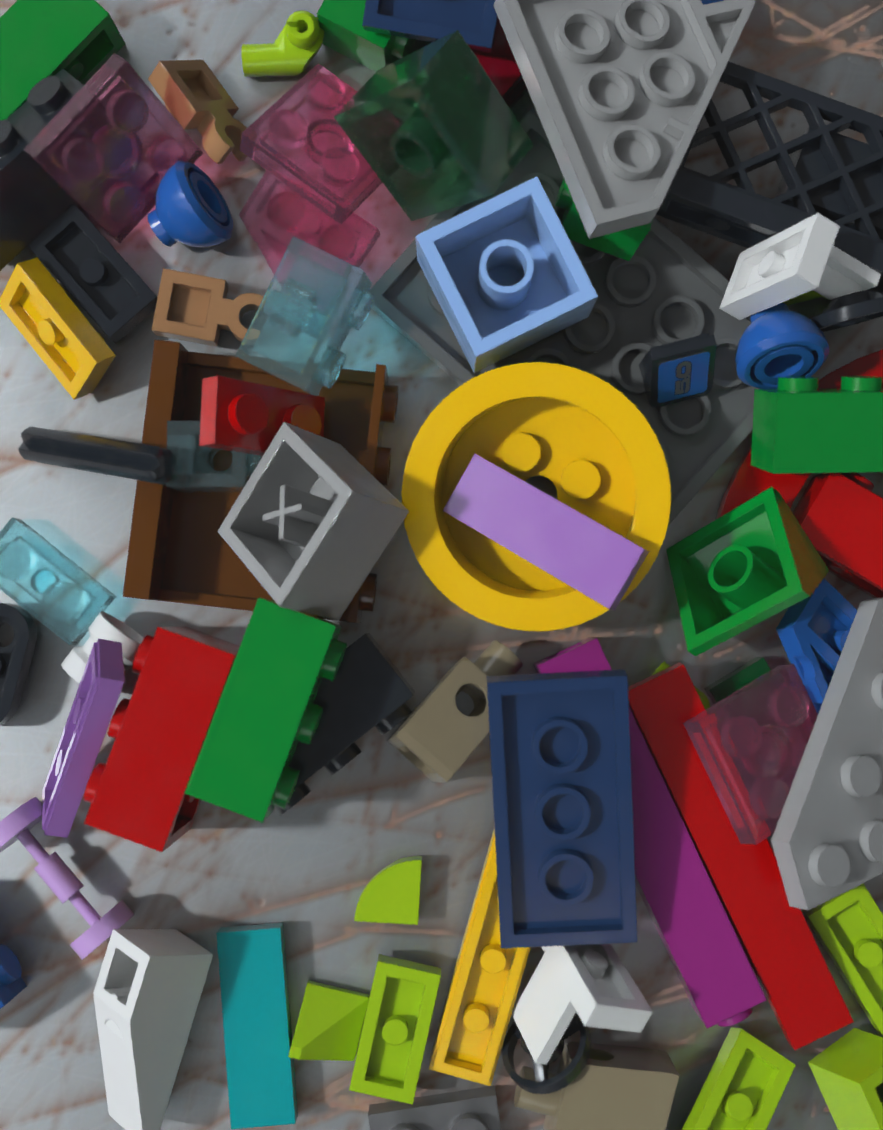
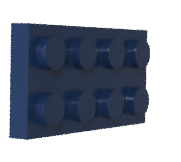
[487,669,638,948]

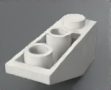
[93,929,213,1130]

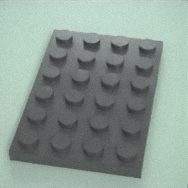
[364,110,759,526]

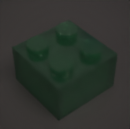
[334,30,533,221]

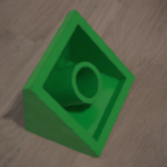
[666,487,830,656]

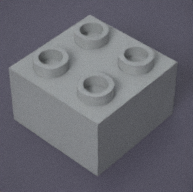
[217,422,409,621]

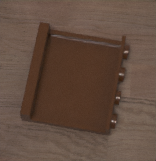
[123,340,399,623]

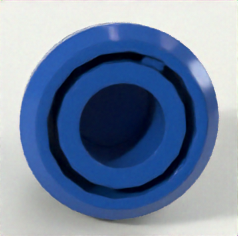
[148,160,233,248]
[735,303,830,389]

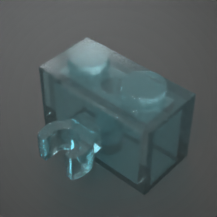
[235,236,375,396]

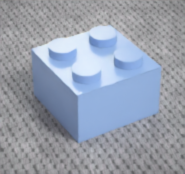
[415,176,598,373]

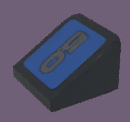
[639,333,717,408]

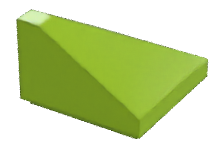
[288,980,370,1061]

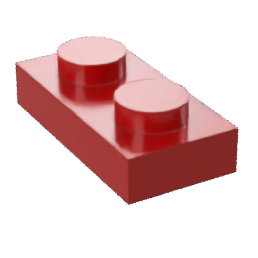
[199,376,325,456]

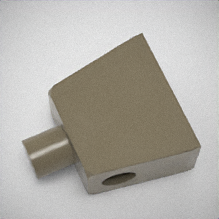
[387,640,523,782]
[514,1041,680,1130]

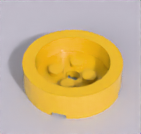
[401,362,671,631]

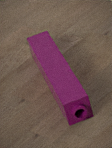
[533,637,767,1029]

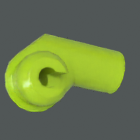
[241,10,324,77]

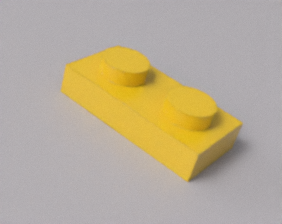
[0,258,116,400]

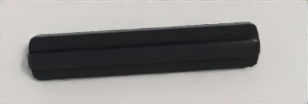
[18,426,176,485]

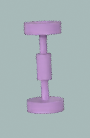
[0,797,134,960]

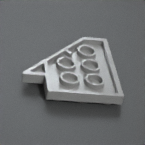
[493,0,756,239]
[771,597,883,910]

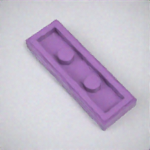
[443,454,649,611]
[42,638,125,838]

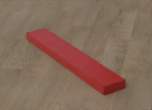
[628,663,854,1051]

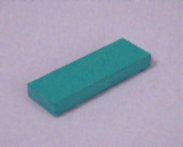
[216,922,298,1129]

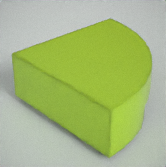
[354,856,422,925]

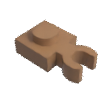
[148,60,256,164]
[151,268,270,347]

